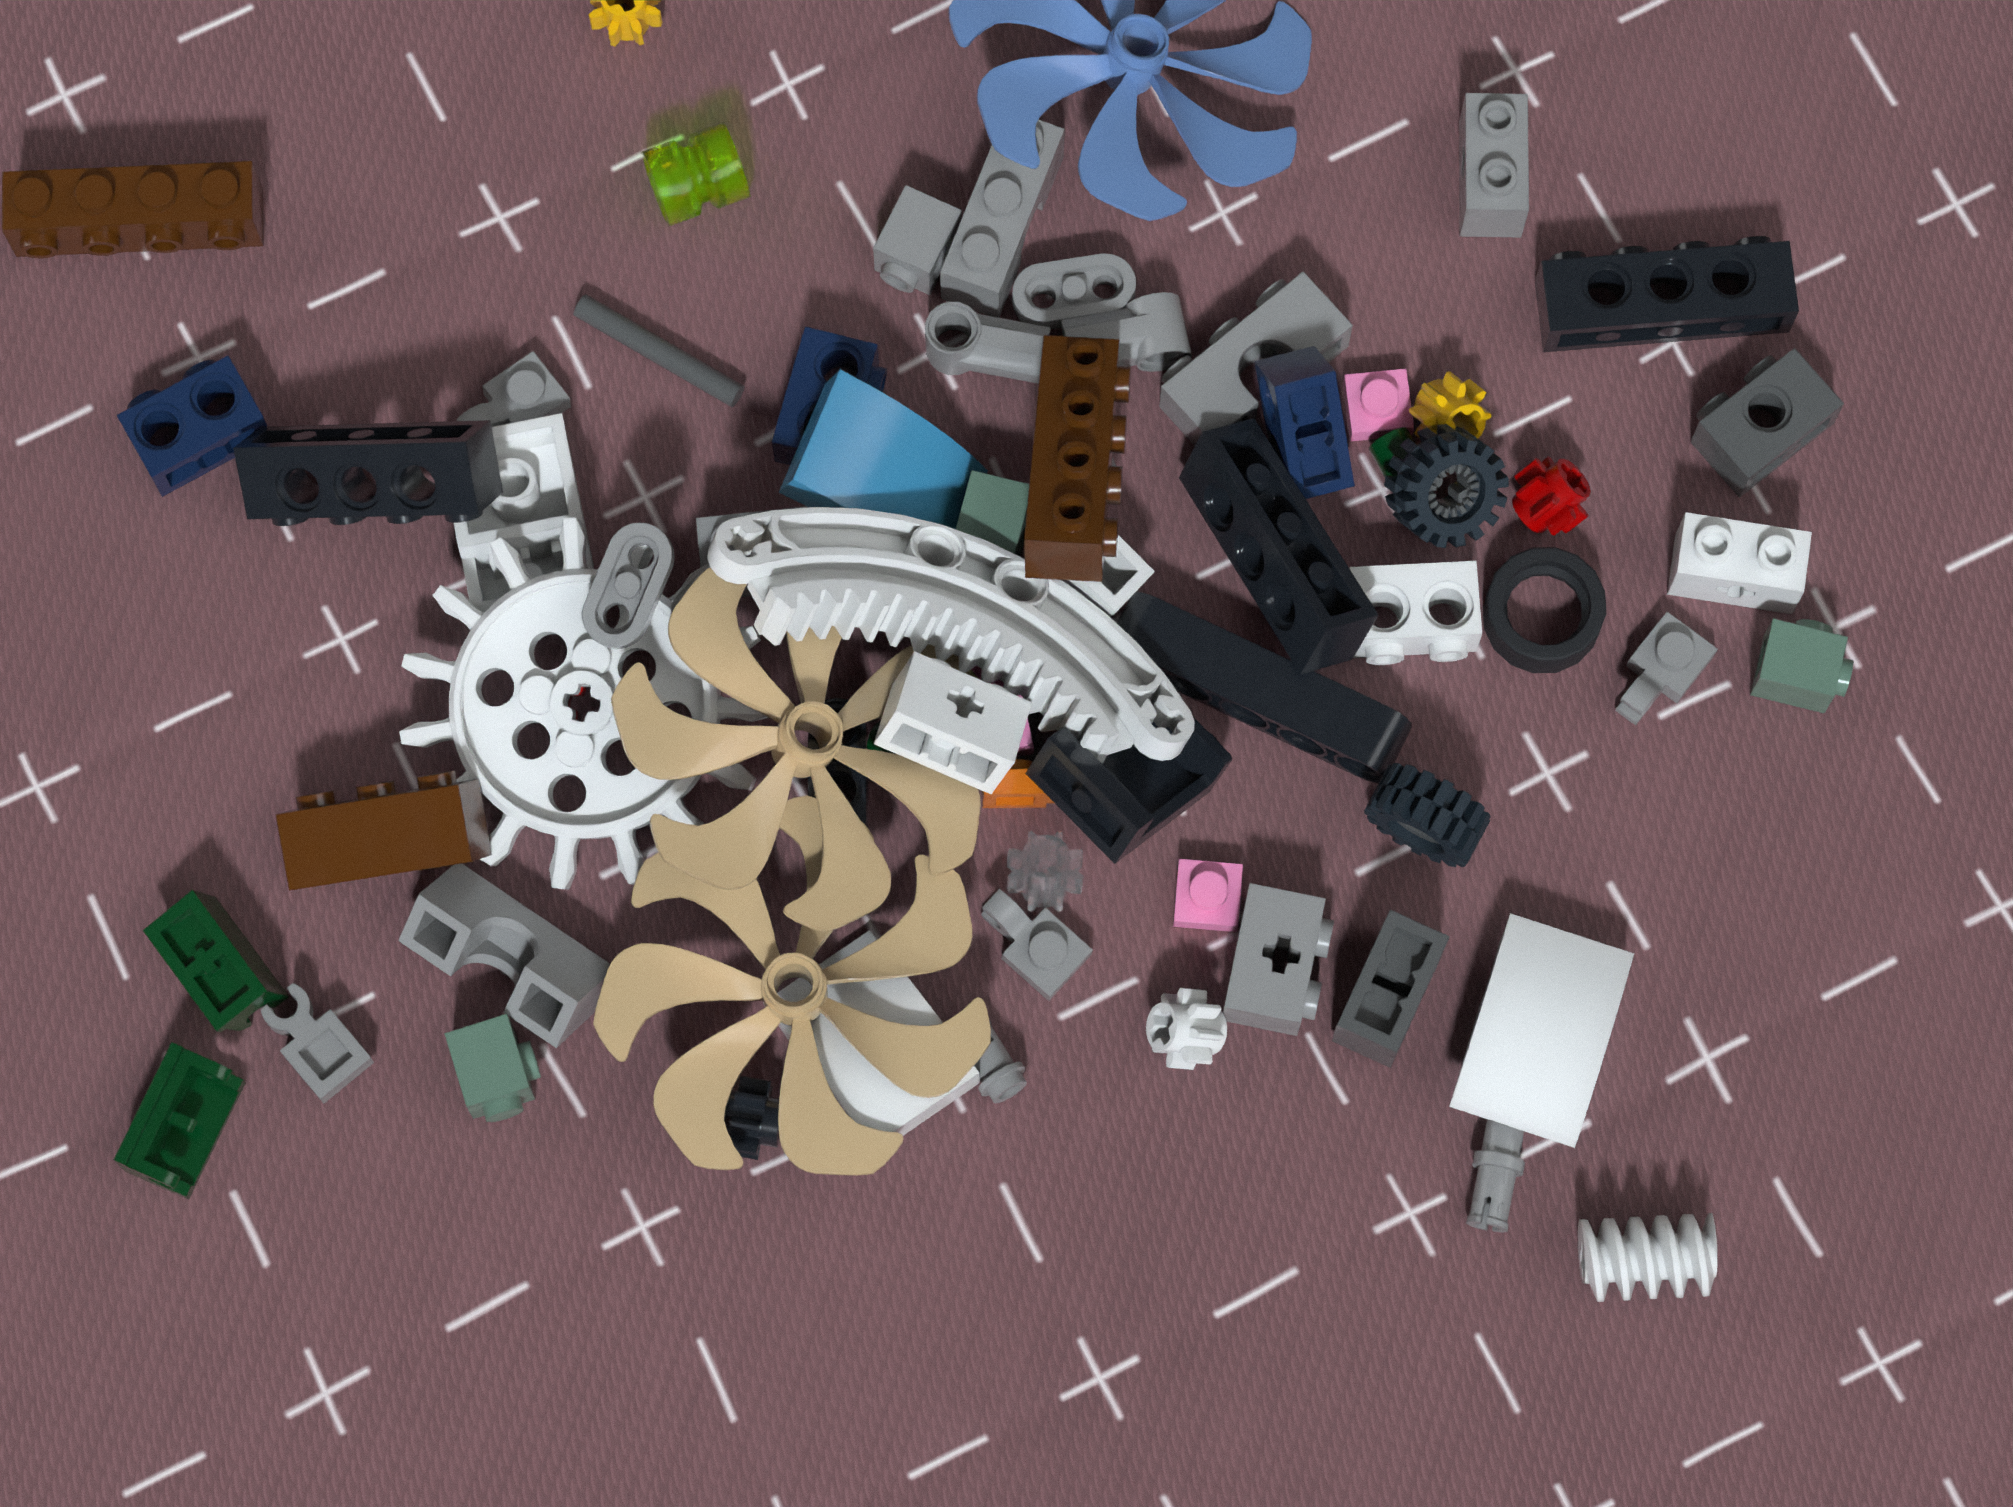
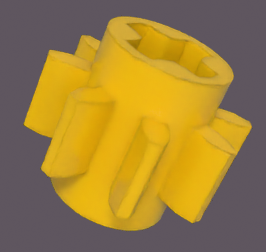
[588,0,663,47]
[1409,371,1491,439]

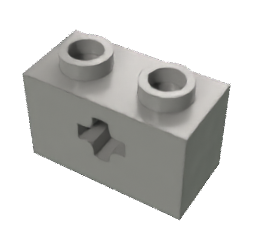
[1459,93,1529,238]
[1223,883,1334,1036]

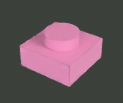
[1343,369,1414,442]
[1173,859,1243,932]

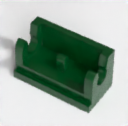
[142,890,289,1032]
[113,1042,246,1200]

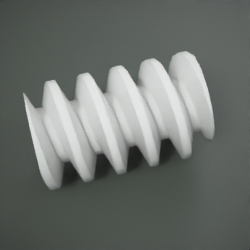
[1578,1213,1717,1302]

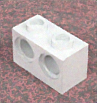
[1349,561,1482,665]

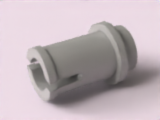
[974,1020,1027,1104]

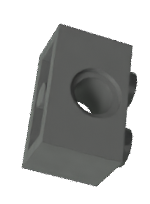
[1691,348,1844,498]

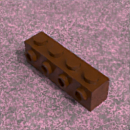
[2,161,264,259]
[1024,335,1131,582]

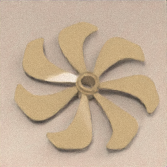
[611,568,981,932]
[593,795,991,1176]

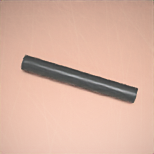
[573,294,745,407]

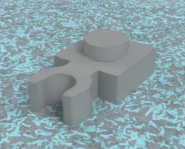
[261,983,374,1104]

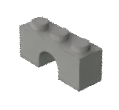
[940,120,1065,318]
[1159,272,1353,446]
[398,863,610,1048]

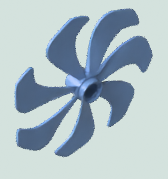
[948,0,1312,221]

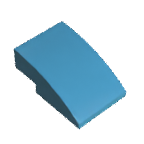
[779,369,988,529]

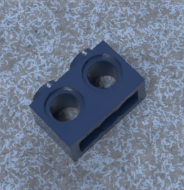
[772,326,887,465]
[1254,346,1355,499]
[117,355,267,497]

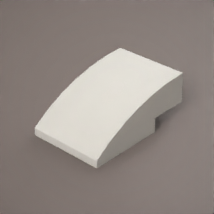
[454,413,594,612]
[1449,913,1634,1148]
[763,930,980,1136]

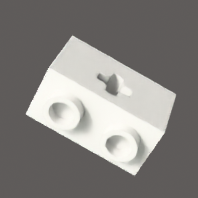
[1667,512,1812,614]
[874,651,1032,794]

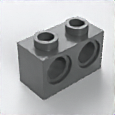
[1332,910,1450,1068]

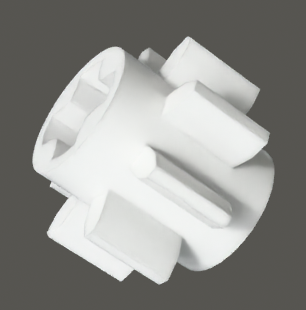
[1146,988,1227,1070]

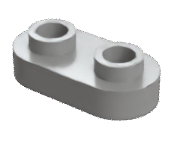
[1012,253,1136,330]
[582,522,675,649]

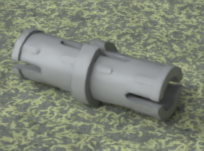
[1466,1119,1525,1232]

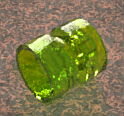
[641,122,751,227]

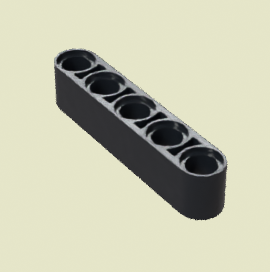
[1117,592,1412,783]

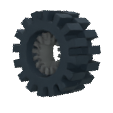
[1384,424,1509,548]
[1364,763,1491,867]

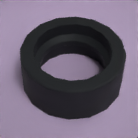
[1483,547,1607,673]

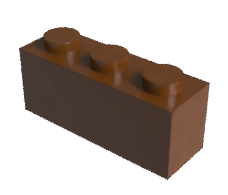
[275,770,492,891]

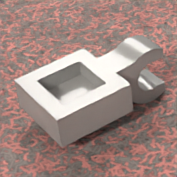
[457,351,571,427]
[1615,612,1718,726]
[981,889,1093,1001]

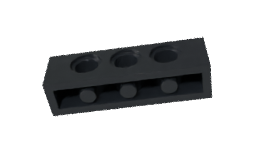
[1535,236,1799,353]
[1179,418,1379,674]
[233,420,503,526]

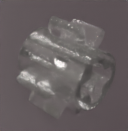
[1007,831,1084,912]

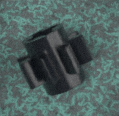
[724,1075,780,1160]

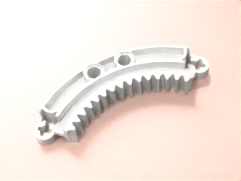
[707,507,1195,763]

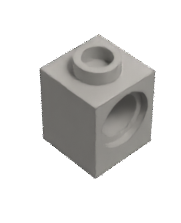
[873,185,962,295]

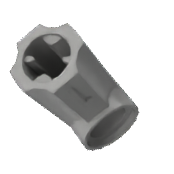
[1061,292,1192,372]
[925,302,1050,384]

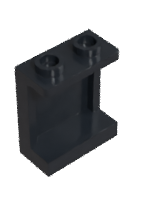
[1025,717,1232,864]

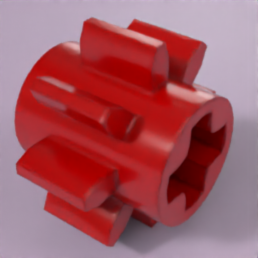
[1512,456,1591,536]

